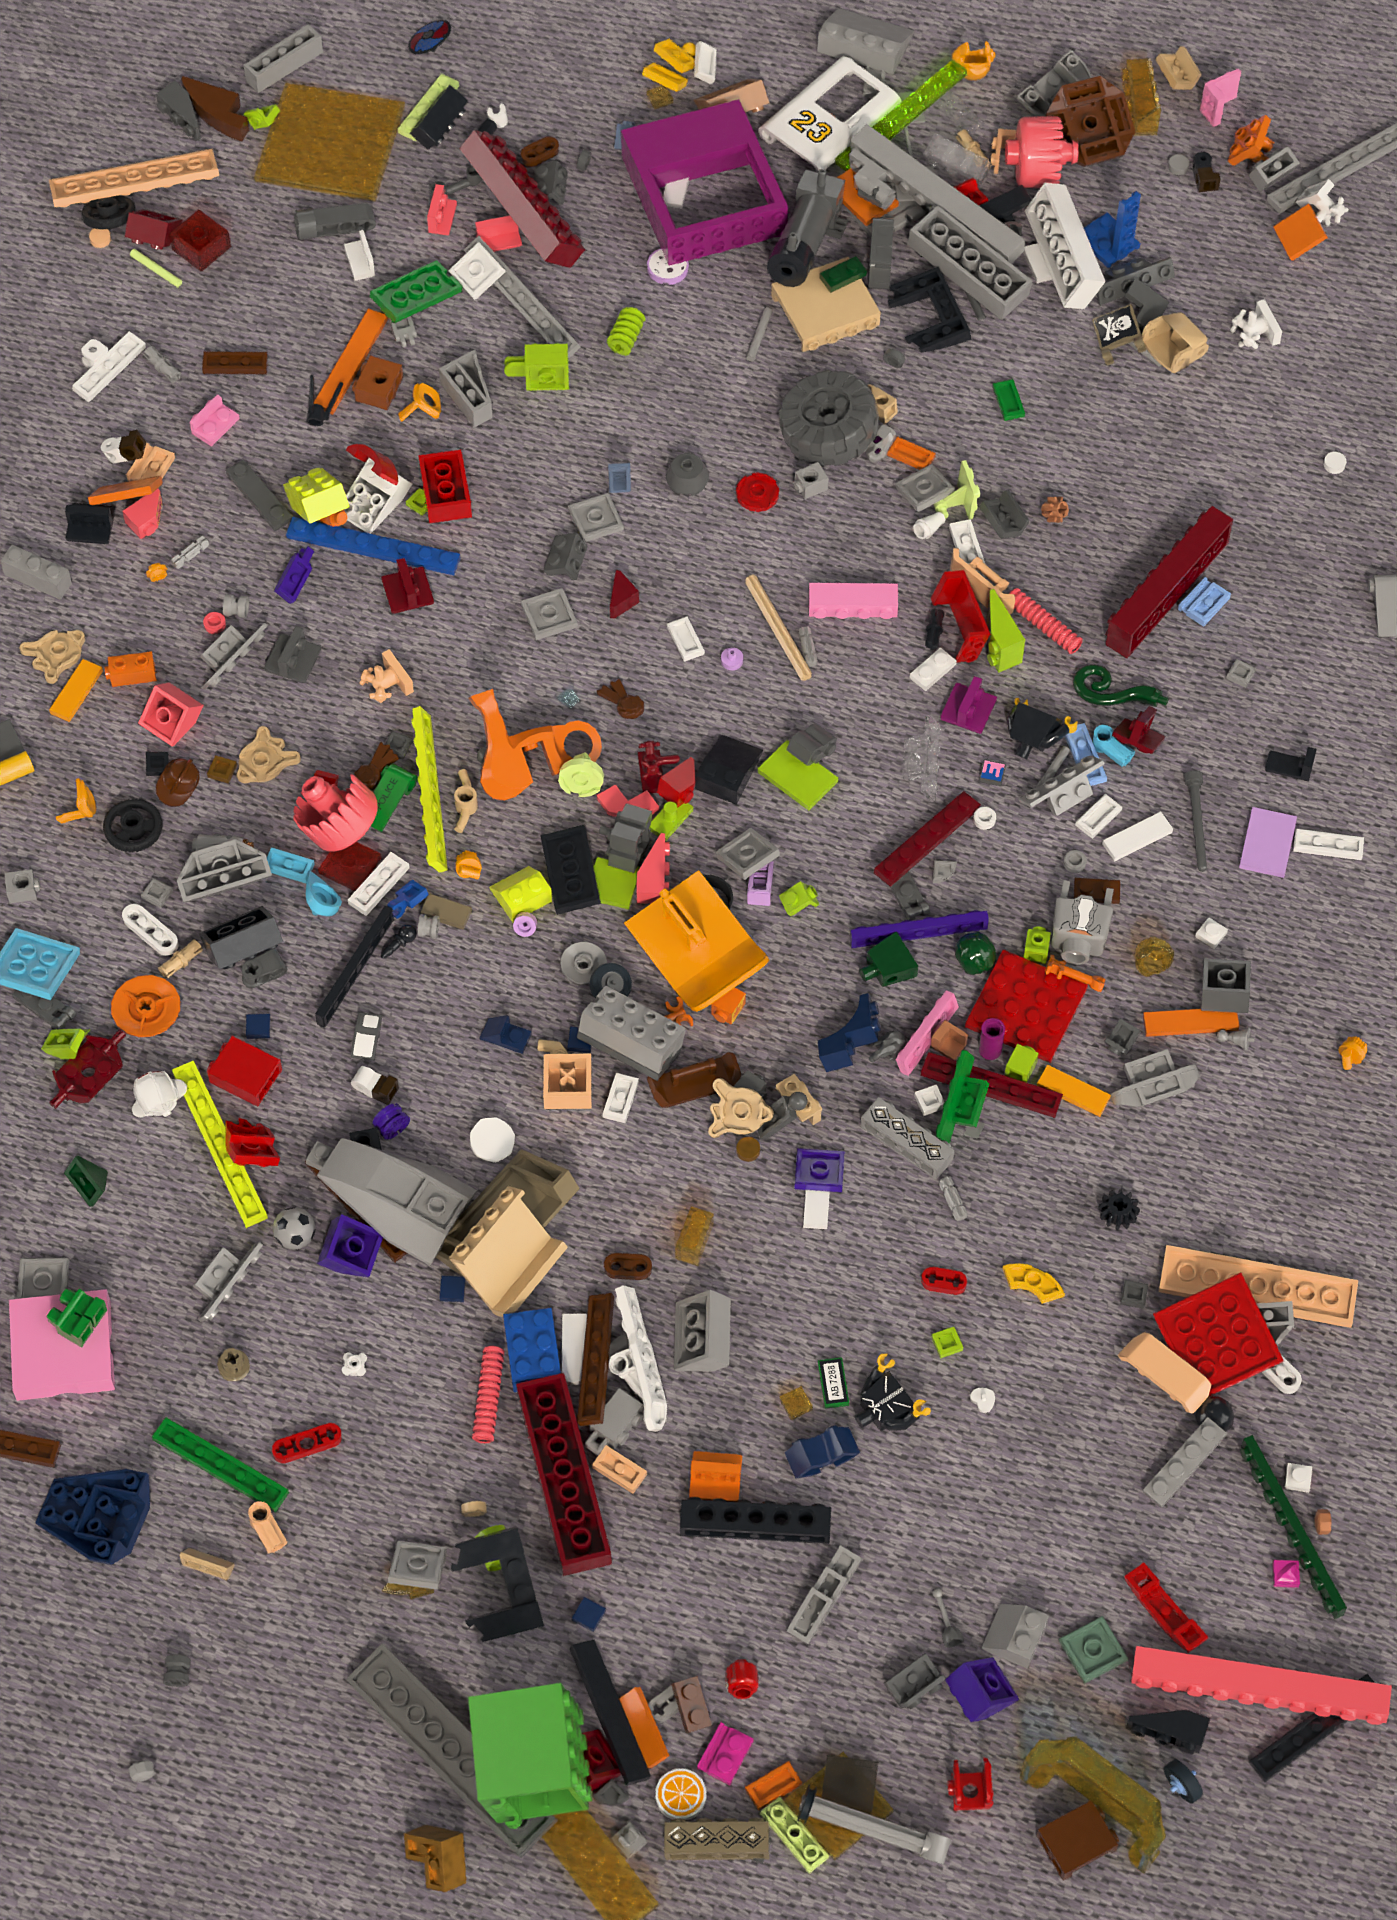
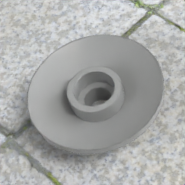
[560,942,607,985]

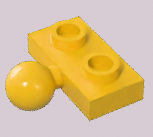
[653,39,696,74]

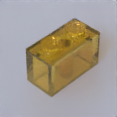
[675,1206,714,1266]

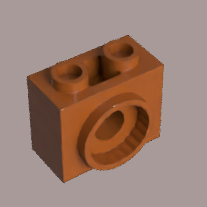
[352,356,403,410]

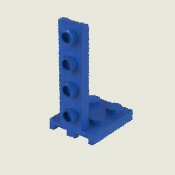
[1084,191,1141,269]

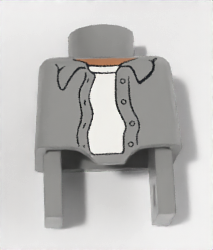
[1051,880,1114,965]

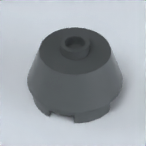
[666,453,709,496]

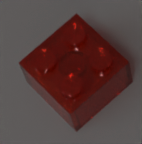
[169,209,231,272]

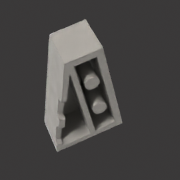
[439,349,493,427]

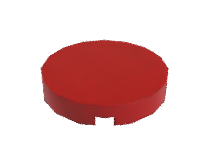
[736,472,779,512]

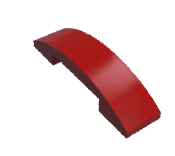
[346,444,399,486]
[1124,1562,1208,1653]

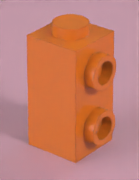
[104,651,157,687]

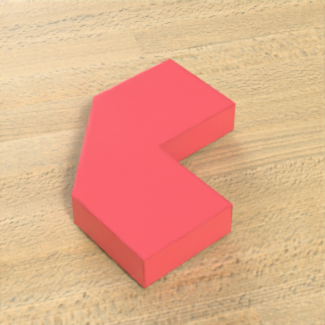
[597,785,659,817]

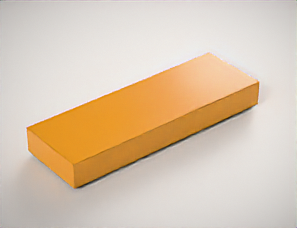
[49,659,103,722]
[1037,1065,1111,1117]

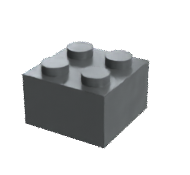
[1201,958,1251,1013]

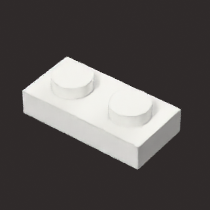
[909,647,957,691]
[603,1073,639,1123]

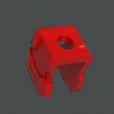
[947,1757,994,1811]

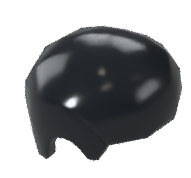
[1195,1396,1235,1432]

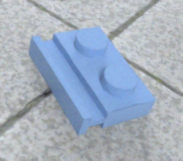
[1178,577,1231,627]

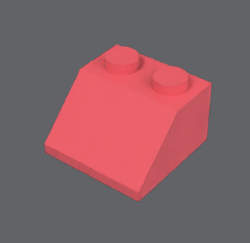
[138,682,204,746]

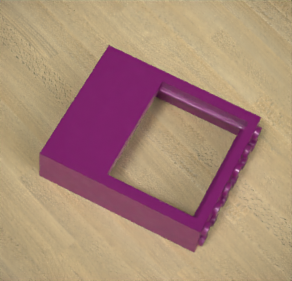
[621,99,788,266]

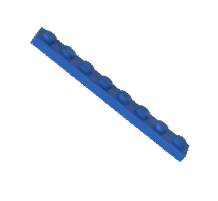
[286,517,460,575]

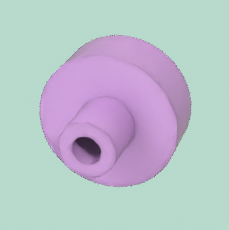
[721,648,743,670]
[513,912,537,937]

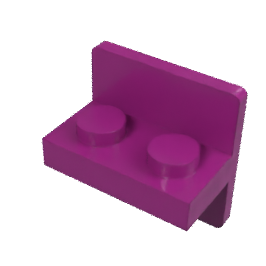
[940,676,997,734]

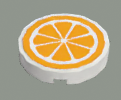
[656,1769,706,1820]

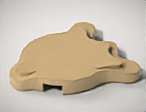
[20,630,85,684]
[237,726,301,783]
[708,1078,774,1138]

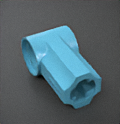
[1092,725,1135,767]

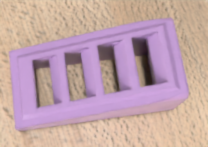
[747,861,774,906]

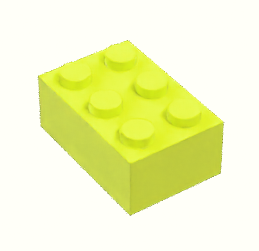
[283,468,350,523]

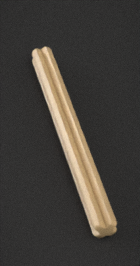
[745,575,812,681]

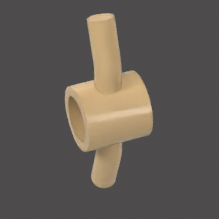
[454,769,478,833]

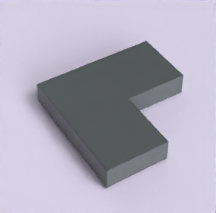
[1124,278,1169,331]

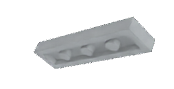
[1143,1417,1227,1508]

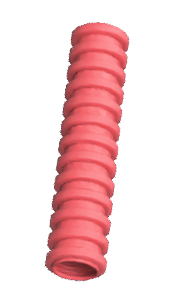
[1009,588,1083,654]
[472,1346,505,1443]

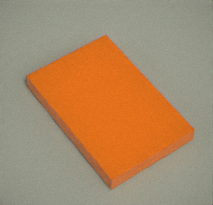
[836,169,899,226]
[88,476,163,505]

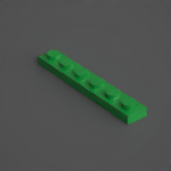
[152,1417,289,1513]

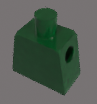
[859,932,918,987]

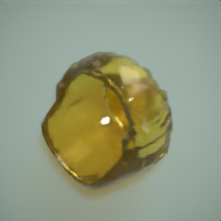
[1134,937,1175,977]

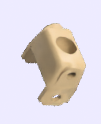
[1142,312,1209,373]

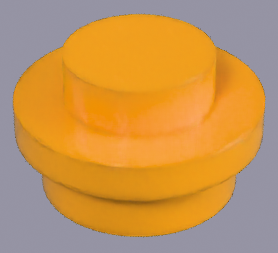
[146,563,167,582]

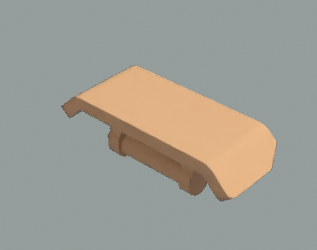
[950,548,1015,615]
[1118,1332,1211,1414]

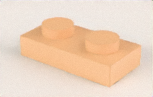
[592,1445,647,1494]

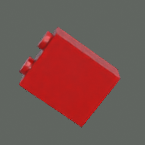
[207,1036,282,1107]

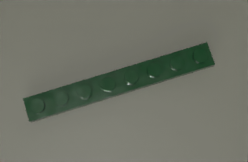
[1240,1435,1347,1619]

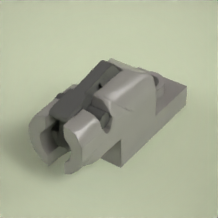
[849,149,896,210]

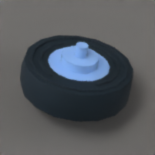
[1163,1759,1203,1804]

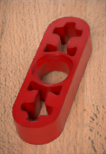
[272,1423,342,1463]

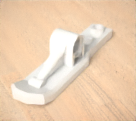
[609,1286,667,1432]

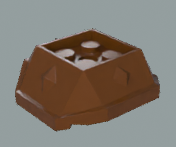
[1045,75,1136,167]

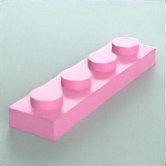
[896,990,959,1076]

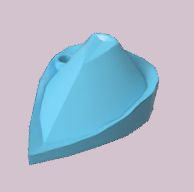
[305,871,342,916]

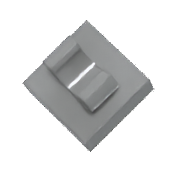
[611,1822,647,1860]

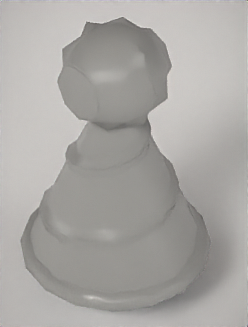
[1217,1028,1255,1051]

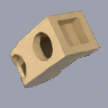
[868,384,898,425]

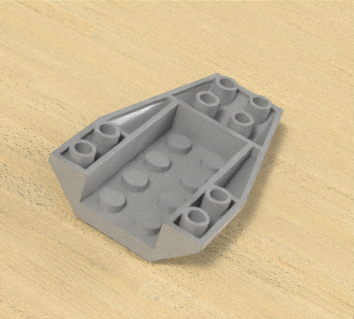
[317,1138,477,1266]

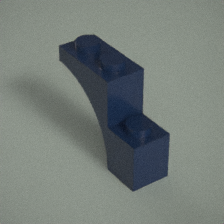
[818,993,881,1072]

